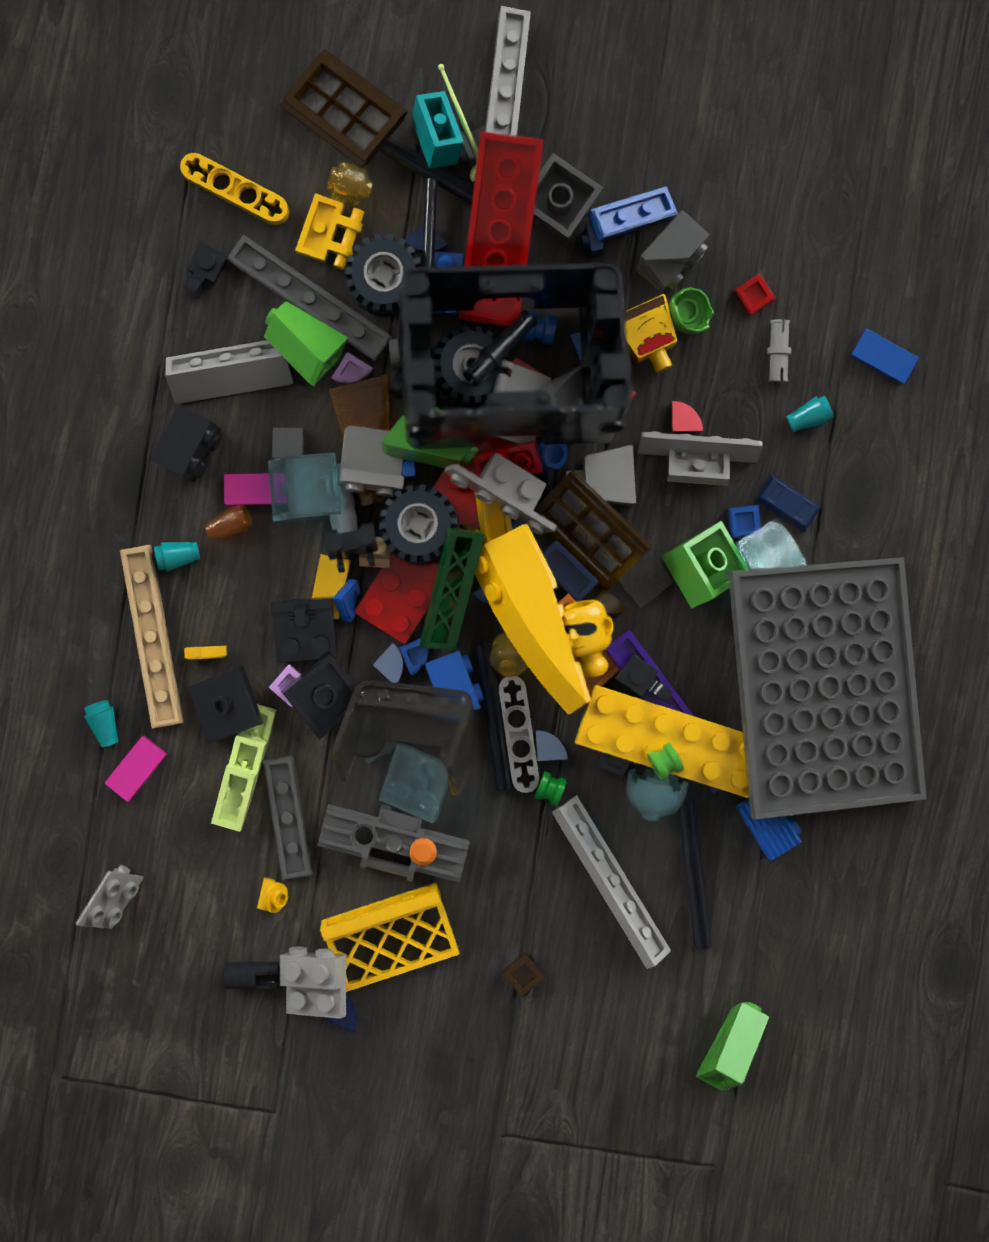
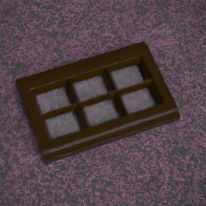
[280,49,408,169]
[534,469,652,590]

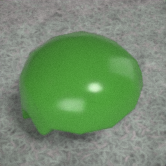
[668,287,714,334]

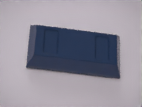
[755,474,821,532]
[542,540,599,602]

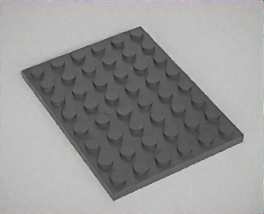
[728,557,927,819]

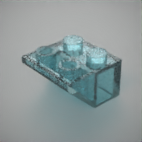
[268,453,341,522]

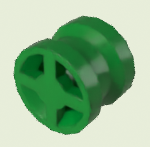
[533,771,567,807]

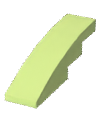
[211,704,277,832]

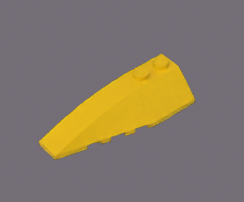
[475,524,591,715]

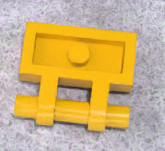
[295,193,364,270]

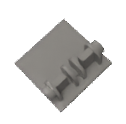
[76,865,144,929]

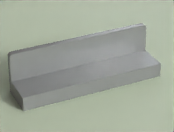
[165,340,293,404]

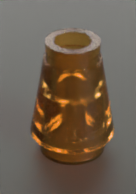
[205,504,253,540]

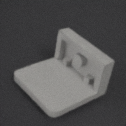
[338,426,404,497]

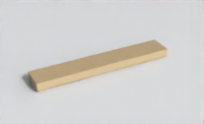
[120,545,184,729]

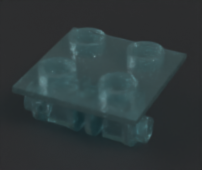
[735,516,808,570]

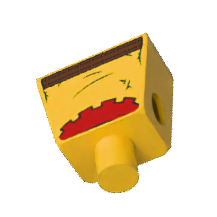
[625,294,677,373]

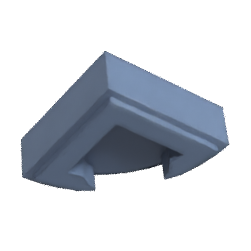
[373,643,403,685]
[535,730,567,761]

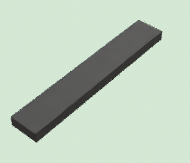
[226,234,393,363]

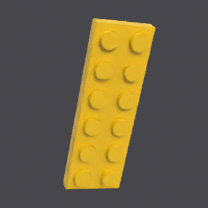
[574,684,749,798]

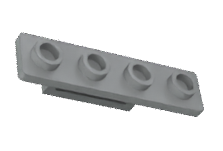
[638,431,763,486]
[444,453,557,535]

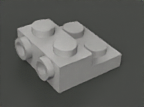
[280,947,346,1019]

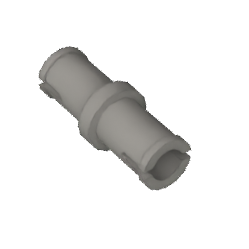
[767,319,792,382]

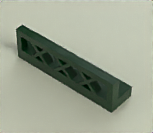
[419,524,485,650]

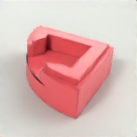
[671,401,703,433]

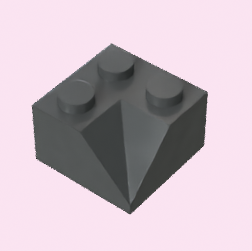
[635,210,710,294]

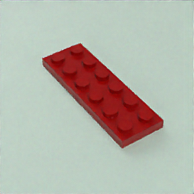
[458,131,544,326]

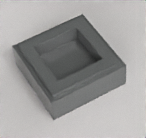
[272,428,304,459]

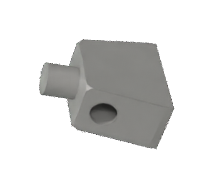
[566,445,636,506]

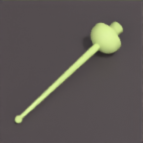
[438,64,478,182]

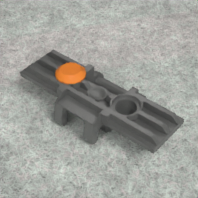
[317,804,470,883]

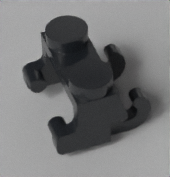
[324,522,378,573]

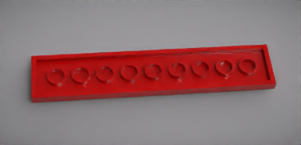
[354,357,551,645]

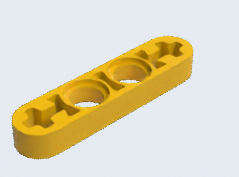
[180,153,289,225]

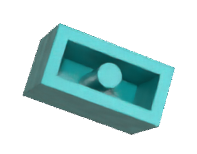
[411,91,464,169]

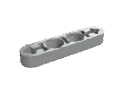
[499,675,539,793]

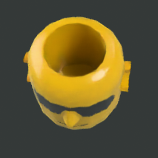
[562,600,613,678]

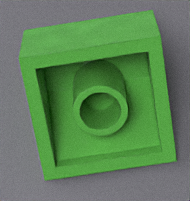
[661,521,750,609]

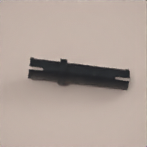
[463,310,537,387]

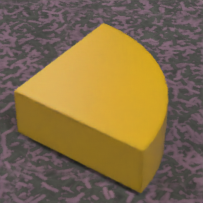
[184,646,227,660]

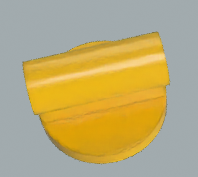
[257,878,288,913]

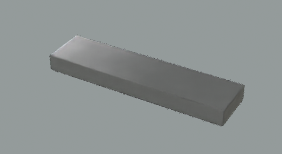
[263,755,313,880]

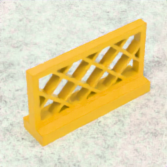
[320,882,460,992]

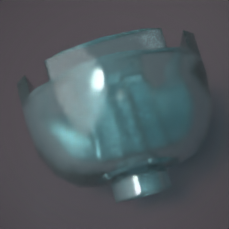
[626,768,689,821]

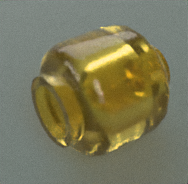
[326,161,373,206]
[490,632,528,677]

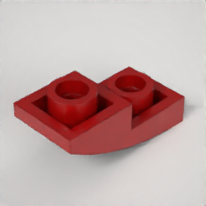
[473,440,543,477]

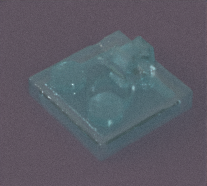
[379,743,455,823]

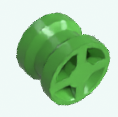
[647,742,684,781]

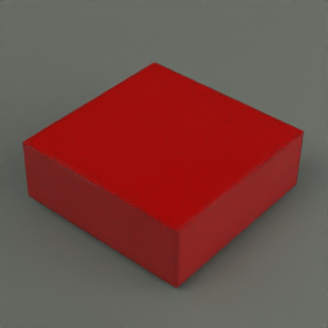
[733,273,776,317]

